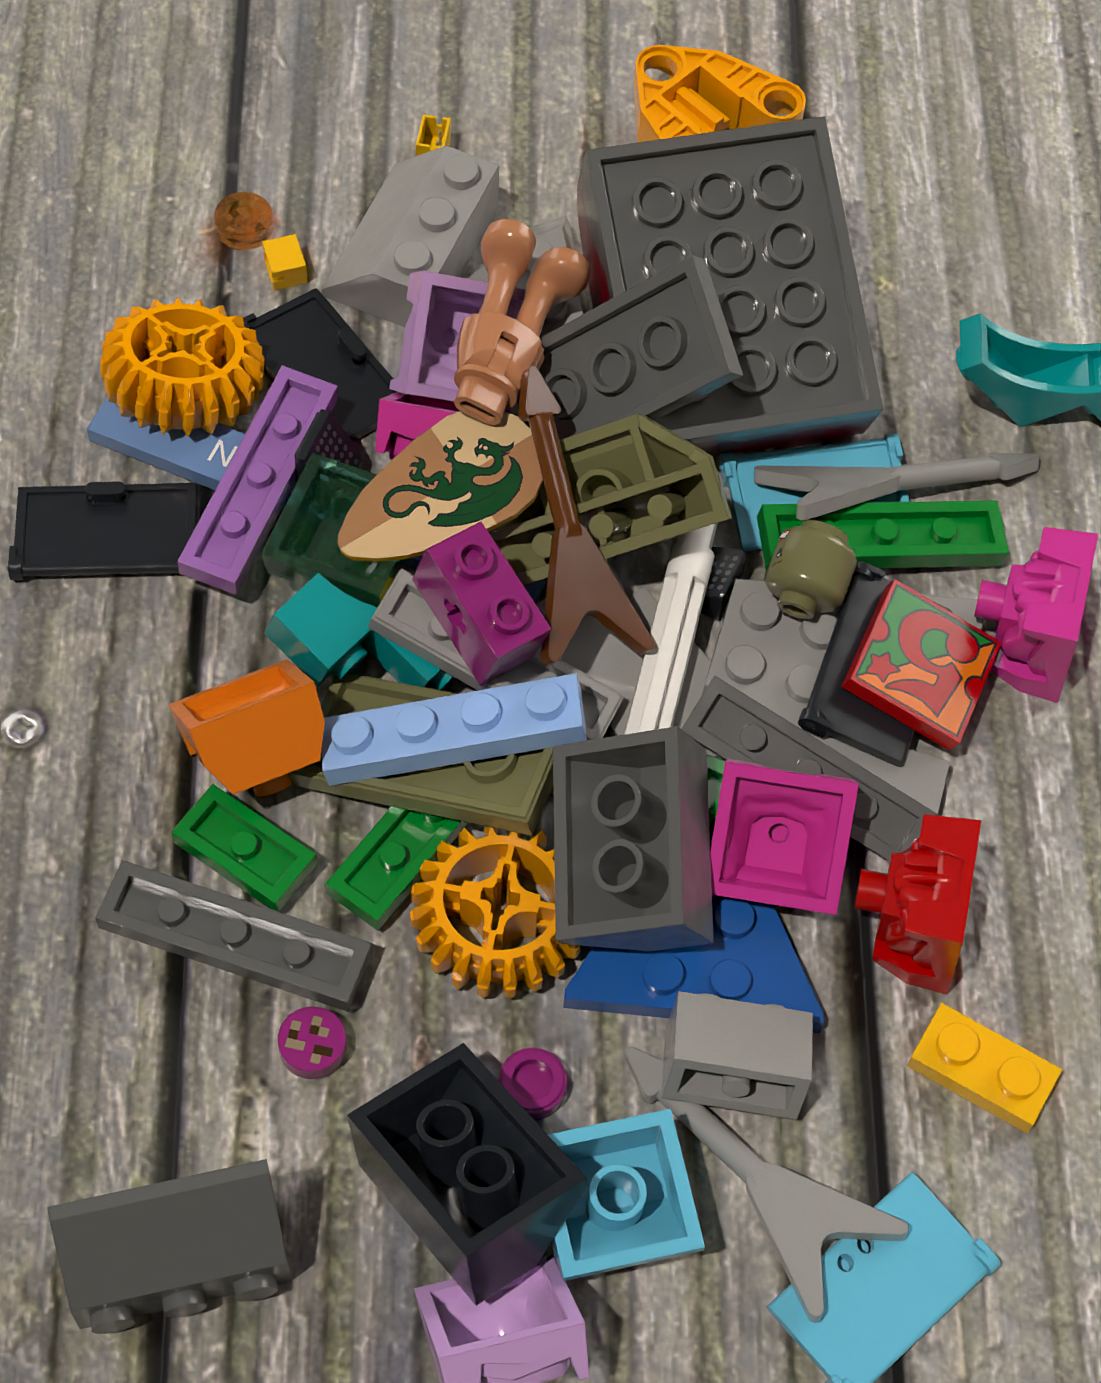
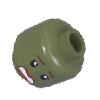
[764,520,857,619]

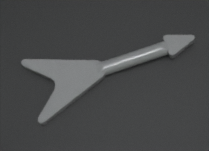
[754,453,1040,520]
[625,1046,908,1323]

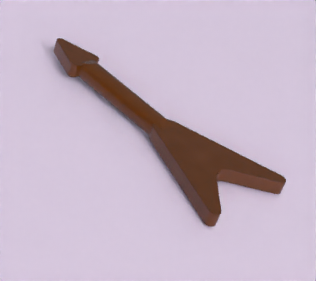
[518,366,655,666]

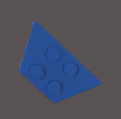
[563,895,824,1033]

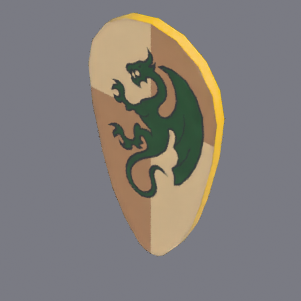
[338,411,543,562]

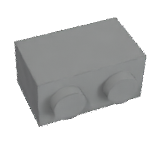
[661,991,813,1120]

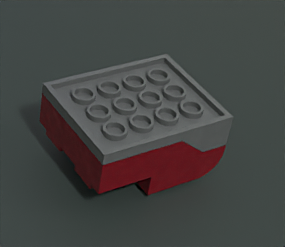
[577,116,884,460]

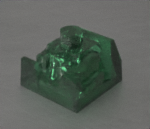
[261,453,400,607]

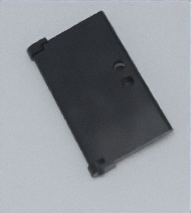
[243,288,398,441]
[7,481,197,580]
[798,562,953,767]

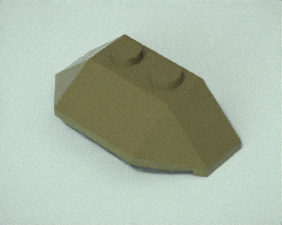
[489,413,732,585]

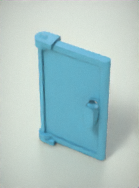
[719,433,910,551]
[767,1172,1001,1383]

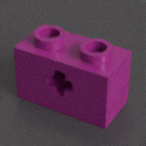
[412,521,551,686]

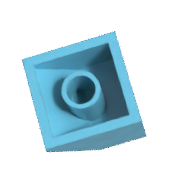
[548,1109,705,1281]

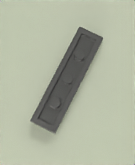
[681,675,937,861]
[95,860,372,1012]

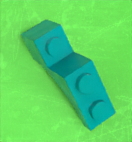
[956,313,1101,427]
[264,572,455,690]

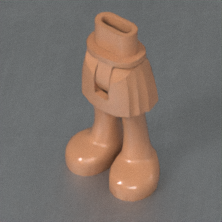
[454,218,591,425]

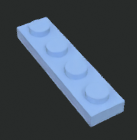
[322,673,587,786]

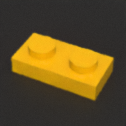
[907,1002,1063,1134]

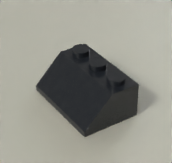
[347,1043,588,1306]

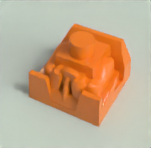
[168,659,325,797]

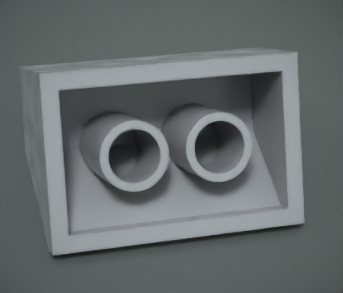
[321,146,499,327]

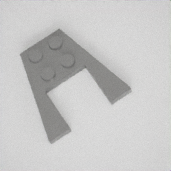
[701,579,984,815]

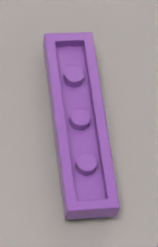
[177,365,338,595]

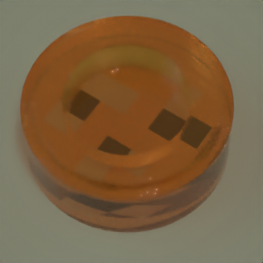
[214,192,273,250]

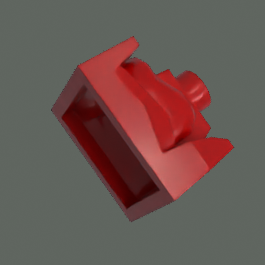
[854,814,982,995]

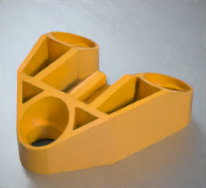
[633,45,806,142]

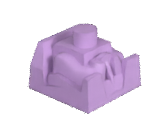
[389,270,525,410]
[414,1255,589,1383]

